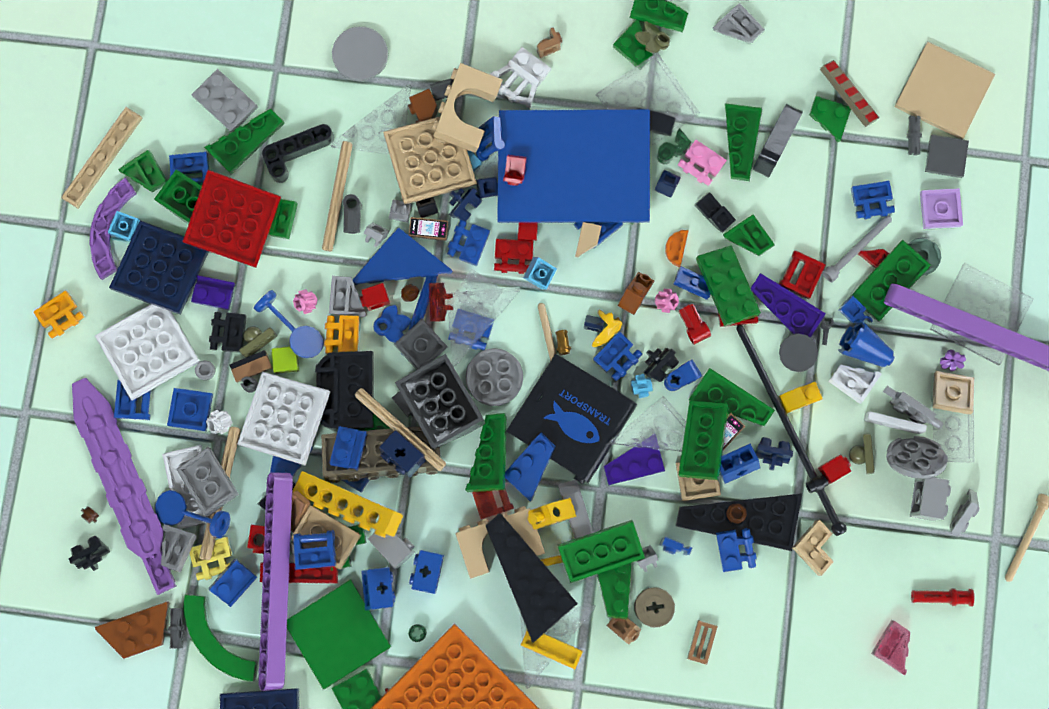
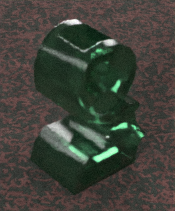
[657,128,692,164]

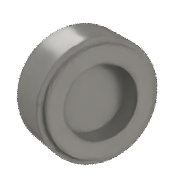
[195,361,215,380]

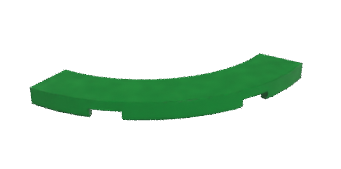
[184,595,257,682]

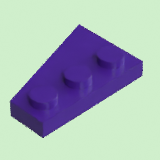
[604,434,665,486]

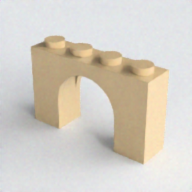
[432,63,502,153]
[455,506,545,579]

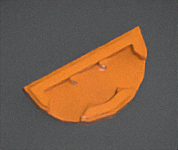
[665,230,689,267]

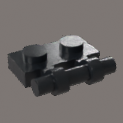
[209,312,247,353]

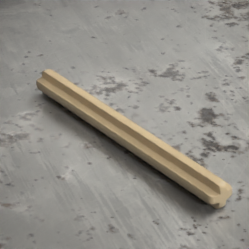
[322,141,353,252]
[355,388,446,471]

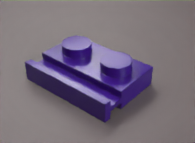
[191,275,236,310]

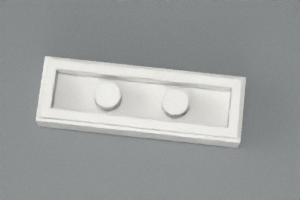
[864,411,927,434]

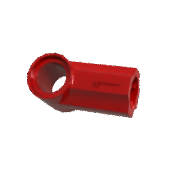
[678,304,711,345]

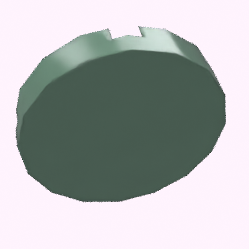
[908,238,941,276]

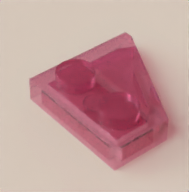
[871,620,910,675]

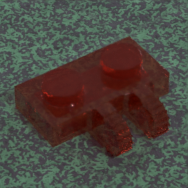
[429,283,453,321]

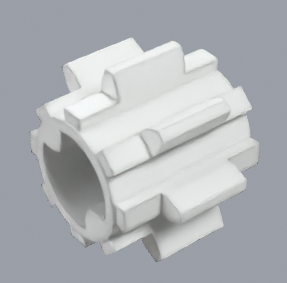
[206,410,232,434]

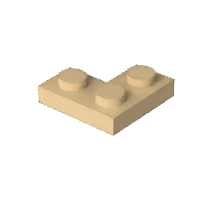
[792,520,834,576]

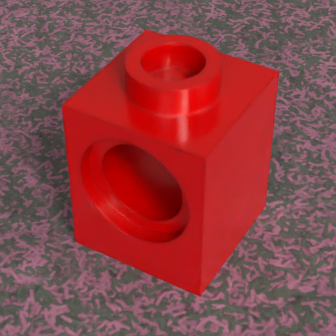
[360,283,391,311]
[818,455,851,484]
[247,525,265,554]

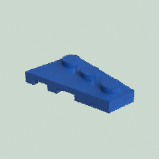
[505,433,555,502]

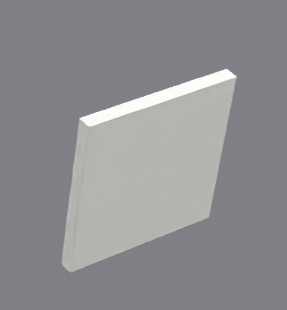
[95,304,200,401]
[237,372,330,465]

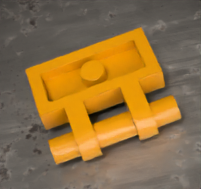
[33,290,84,339]
[324,315,360,354]

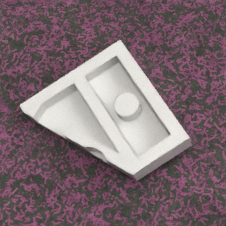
[829,365,881,404]

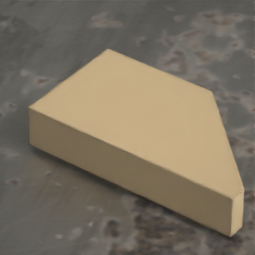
[575,222,601,257]

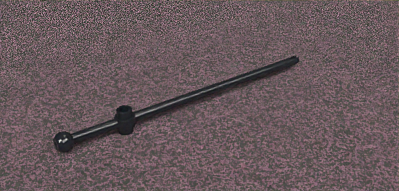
[736,324,847,536]

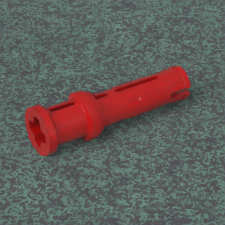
[911,588,975,607]

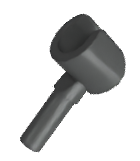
[820,317,834,345]

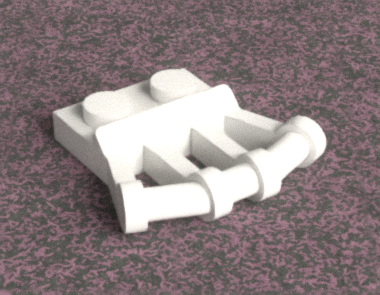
[490,47,551,108]

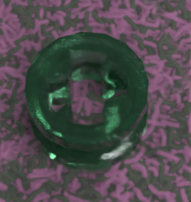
[408,624,427,642]

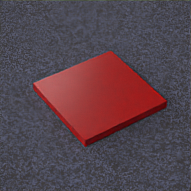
[182,170,281,268]

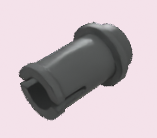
[240,377,258,393]

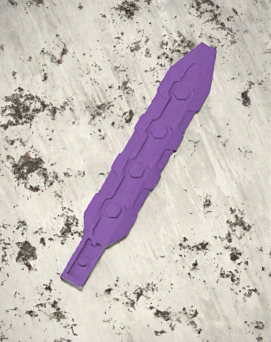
[72,378,177,595]

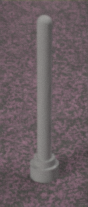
[822,216,892,283]

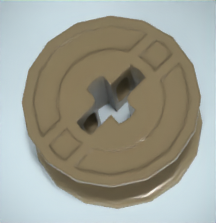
[634,588,675,627]

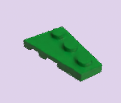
[630,0,688,33]
[597,562,632,619]

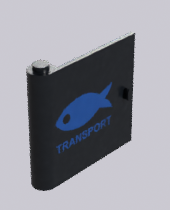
[506,354,637,485]

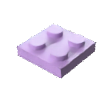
[920,189,963,229]

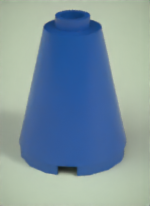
[838,319,895,367]

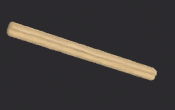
[199,427,241,560]

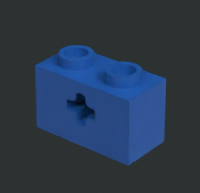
[720,443,760,484]
[409,550,444,594]
[361,567,395,610]

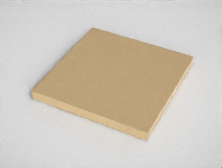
[895,42,995,140]
[383,112,477,205]

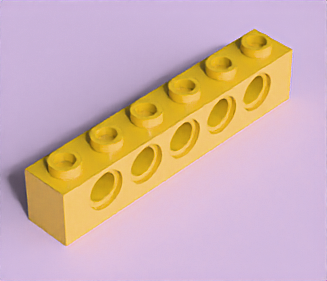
[292,471,403,538]

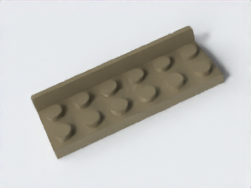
[321,426,442,483]

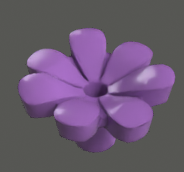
[940,349,966,371]

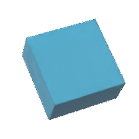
[108,211,141,242]
[523,257,557,290]

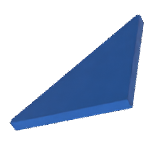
[353,227,453,285]

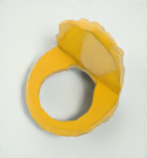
[592,309,622,347]

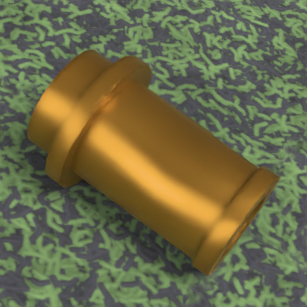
[555,330,571,355]

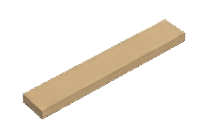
[61,107,143,209]

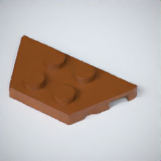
[95,601,170,659]

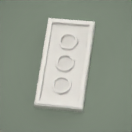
[162,445,209,529]

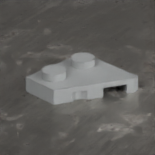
[713,3,765,44]
[329,276,366,317]
[950,489,980,537]
[161,524,197,573]

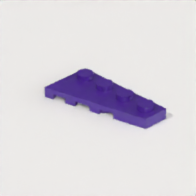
[750,273,826,338]

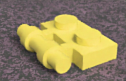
[189,537,233,581]

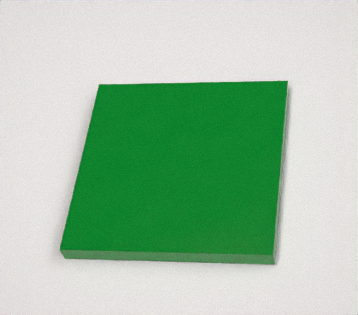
[287,579,392,690]

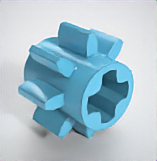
[631,374,653,398]

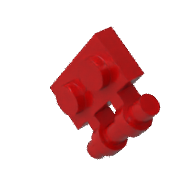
[494,239,534,274]

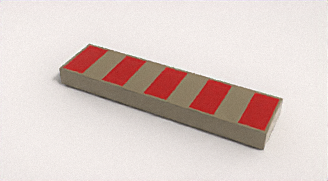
[820,60,880,127]

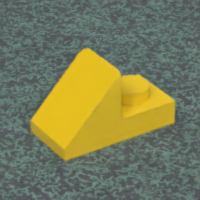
[779,382,823,414]

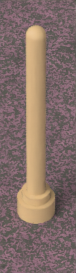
[538,303,556,361]
[1005,494,1049,582]

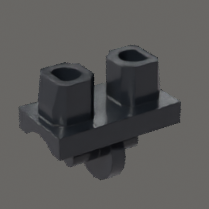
[643,348,679,382]
[68,536,110,571]

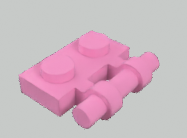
[678,140,727,186]

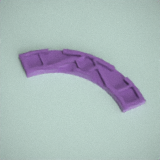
[89,177,137,280]

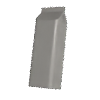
[558,480,593,539]

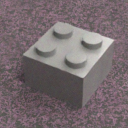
[910,477,951,521]
[368,528,415,568]

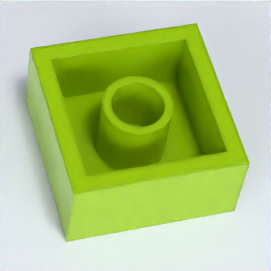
[272,347,299,374]

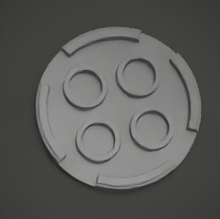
[332,27,388,82]
[466,348,523,406]
[886,436,948,479]

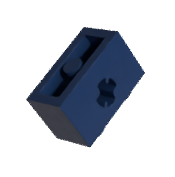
[379,430,426,478]

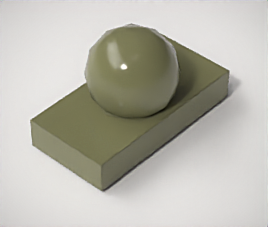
[239,326,277,357]
[849,434,874,475]

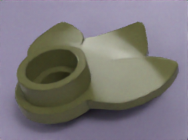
[635,21,670,53]

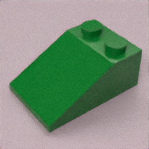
[154,169,202,224]

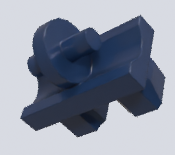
[449,187,482,222]
[755,437,793,471]

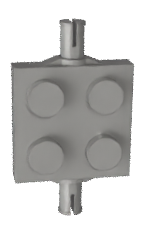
[883,385,944,430]

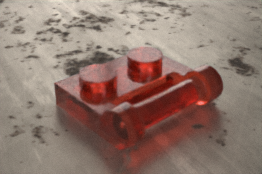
[472,488,514,520]

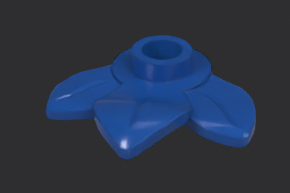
[373,305,411,343]

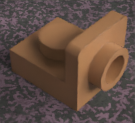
[537,27,562,58]
[607,618,641,644]

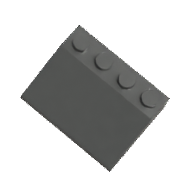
[395,354,485,449]

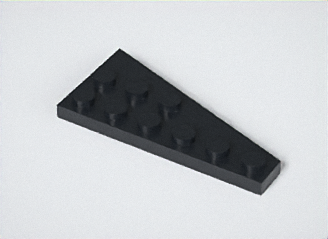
[675,493,802,551]
[485,513,578,643]

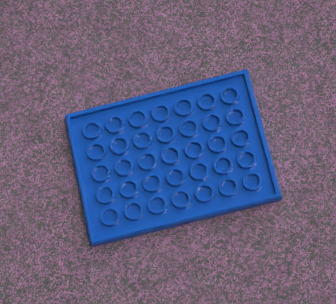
[497,109,650,223]

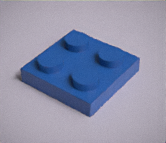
[167,388,213,432]

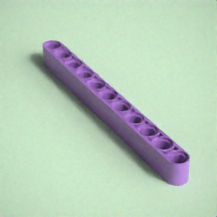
[884,284,1049,371]
[258,473,292,691]

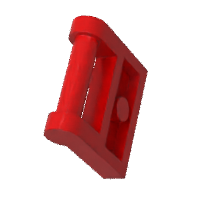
[778,251,826,299]

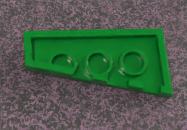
[204,109,285,174]
[465,413,507,492]

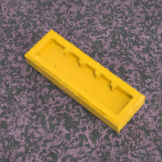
[521,630,583,670]

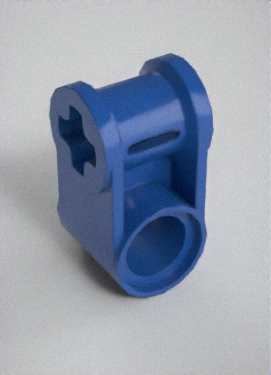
[664,359,702,391]

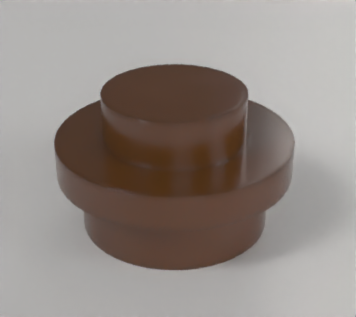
[401,284,419,302]
[726,504,746,523]
[80,506,99,524]

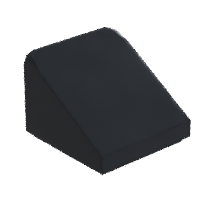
[415,197,438,218]

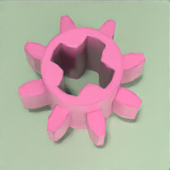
[293,289,317,314]
[655,289,679,313]

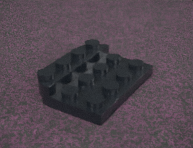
[315,351,374,431]

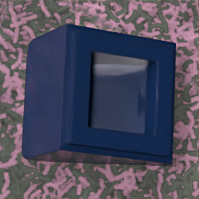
[655,170,681,198]
[476,177,498,198]
[584,315,604,333]

